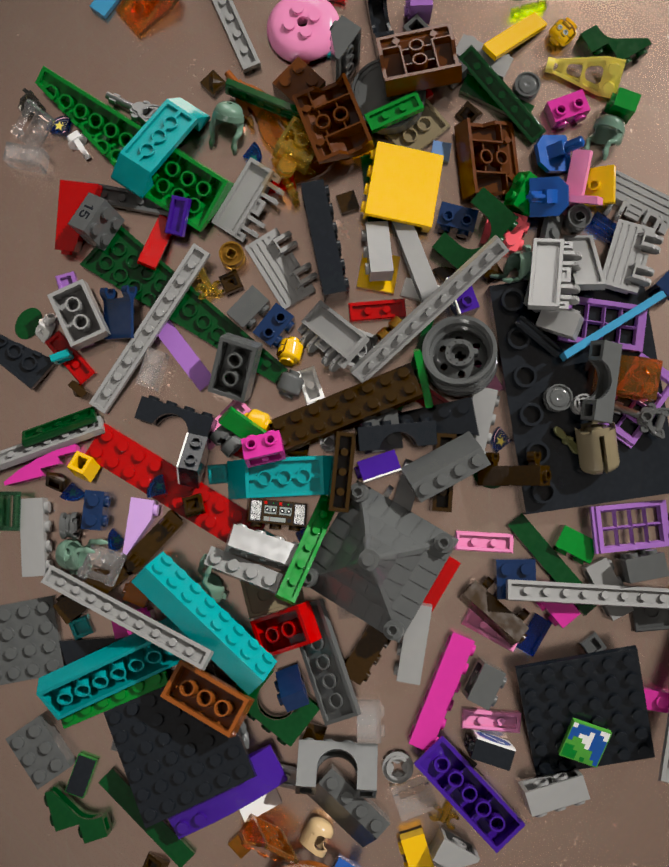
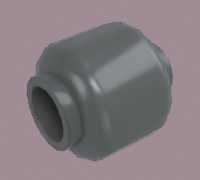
[276,369,304,399]

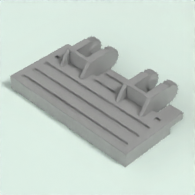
[211,157,285,242]
[603,170,669,236]
[603,219,664,295]
[245,227,318,310]
[563,235,606,290]
[528,238,583,311]
[297,300,370,372]

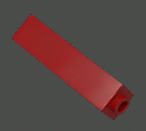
[55,180,103,256]

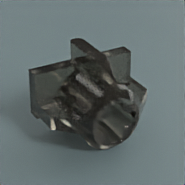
[18,88,46,119]

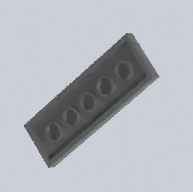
[299,599,362,726]

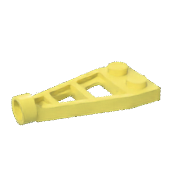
[545,56,626,98]

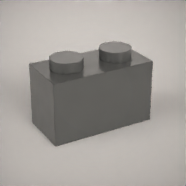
[226,285,270,331]

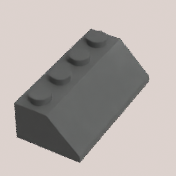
[330,15,361,82]
[401,431,491,503]
[307,763,390,847]

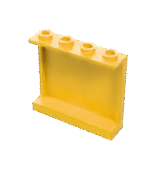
[360,141,444,233]

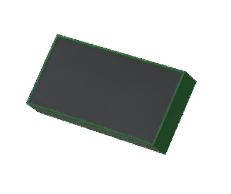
[65,752,98,798]

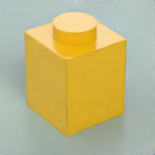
[67,451,101,483]

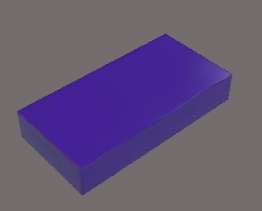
[164,195,192,237]

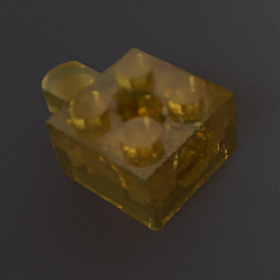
[272,116,316,179]

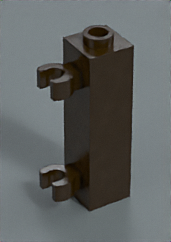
[477,451,552,486]
[121,510,186,574]
[459,576,530,646]

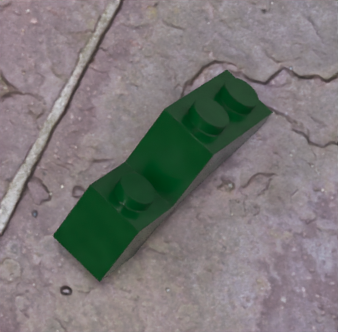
[576,24,652,68]
[44,786,112,844]

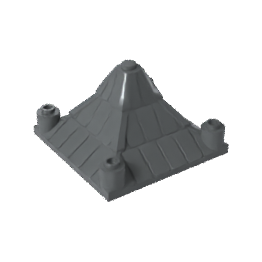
[303,480,459,643]

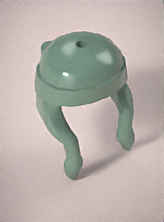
[209,101,244,155]
[583,114,625,161]
[489,245,532,283]
[55,539,108,575]
[198,554,228,604]

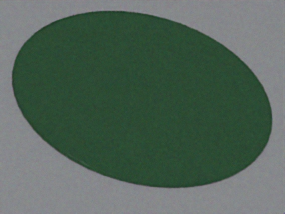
[15,308,42,339]

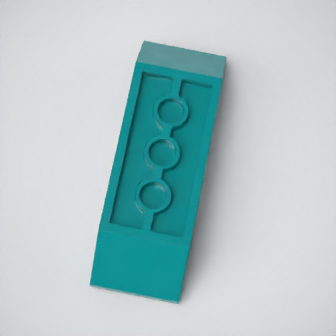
[111,97,210,198]
[227,455,332,500]

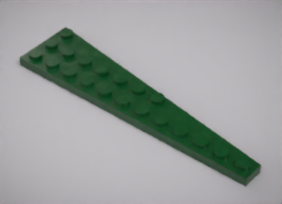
[80,226,288,384]

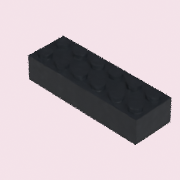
[301,179,350,303]

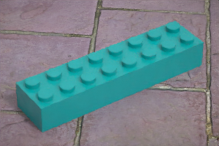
[131,551,278,695]
[36,617,190,720]

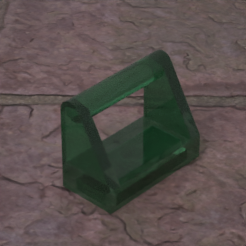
[0,492,21,531]

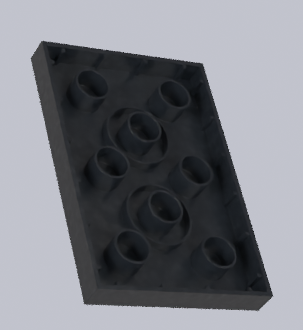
[486,269,669,514]

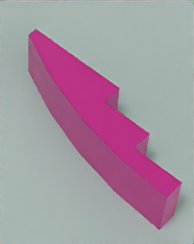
[4,444,81,486]

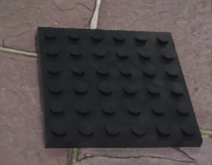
[515,645,655,777]
[104,662,257,828]

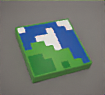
[558,718,612,768]

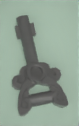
[105,92,160,125]
[614,401,669,439]

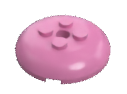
[267,0,339,64]

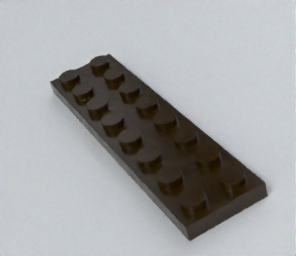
[269,363,424,454]

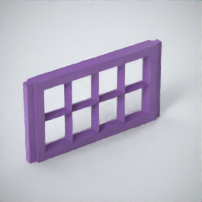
[557,297,648,353]
[598,352,669,449]
[589,500,669,554]

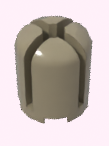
[575,422,620,475]

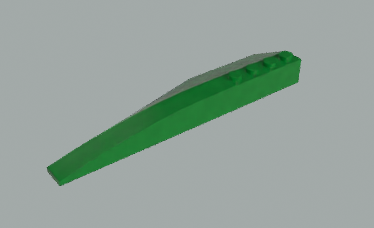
[35,66,234,232]

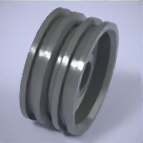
[422,315,498,397]

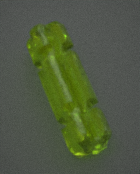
[510,0,547,19]

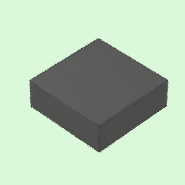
[578,631,607,653]

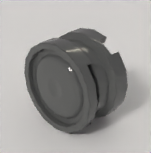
[512,71,541,102]
[542,384,573,413]
[59,512,81,539]

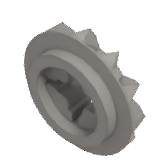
[382,751,414,784]

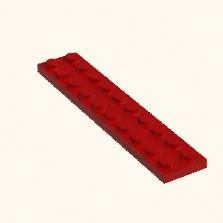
[85,423,266,543]

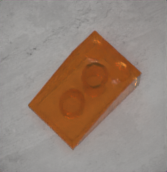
[115,0,179,37]
[591,355,663,402]
[238,813,299,864]

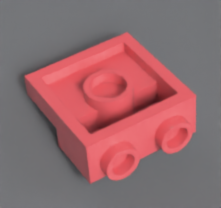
[479,212,530,255]

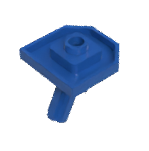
[534,135,585,173]
[526,176,569,217]

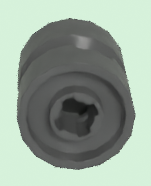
[562,204,592,235]
[209,425,242,458]

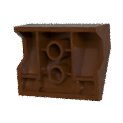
[376,23,462,97]
[292,72,375,164]
[454,118,519,200]

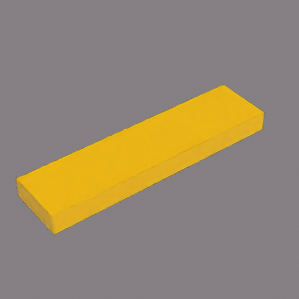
[482,12,547,61]

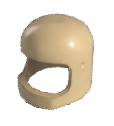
[299,817,333,858]

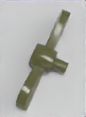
[553,427,578,454]

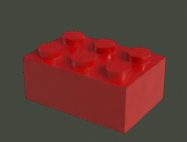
[250,601,322,656]

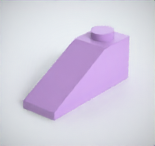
[122,497,159,556]

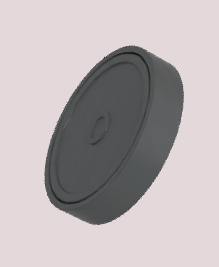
[351,59,426,135]

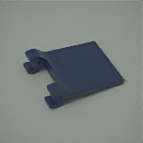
[100,285,137,340]

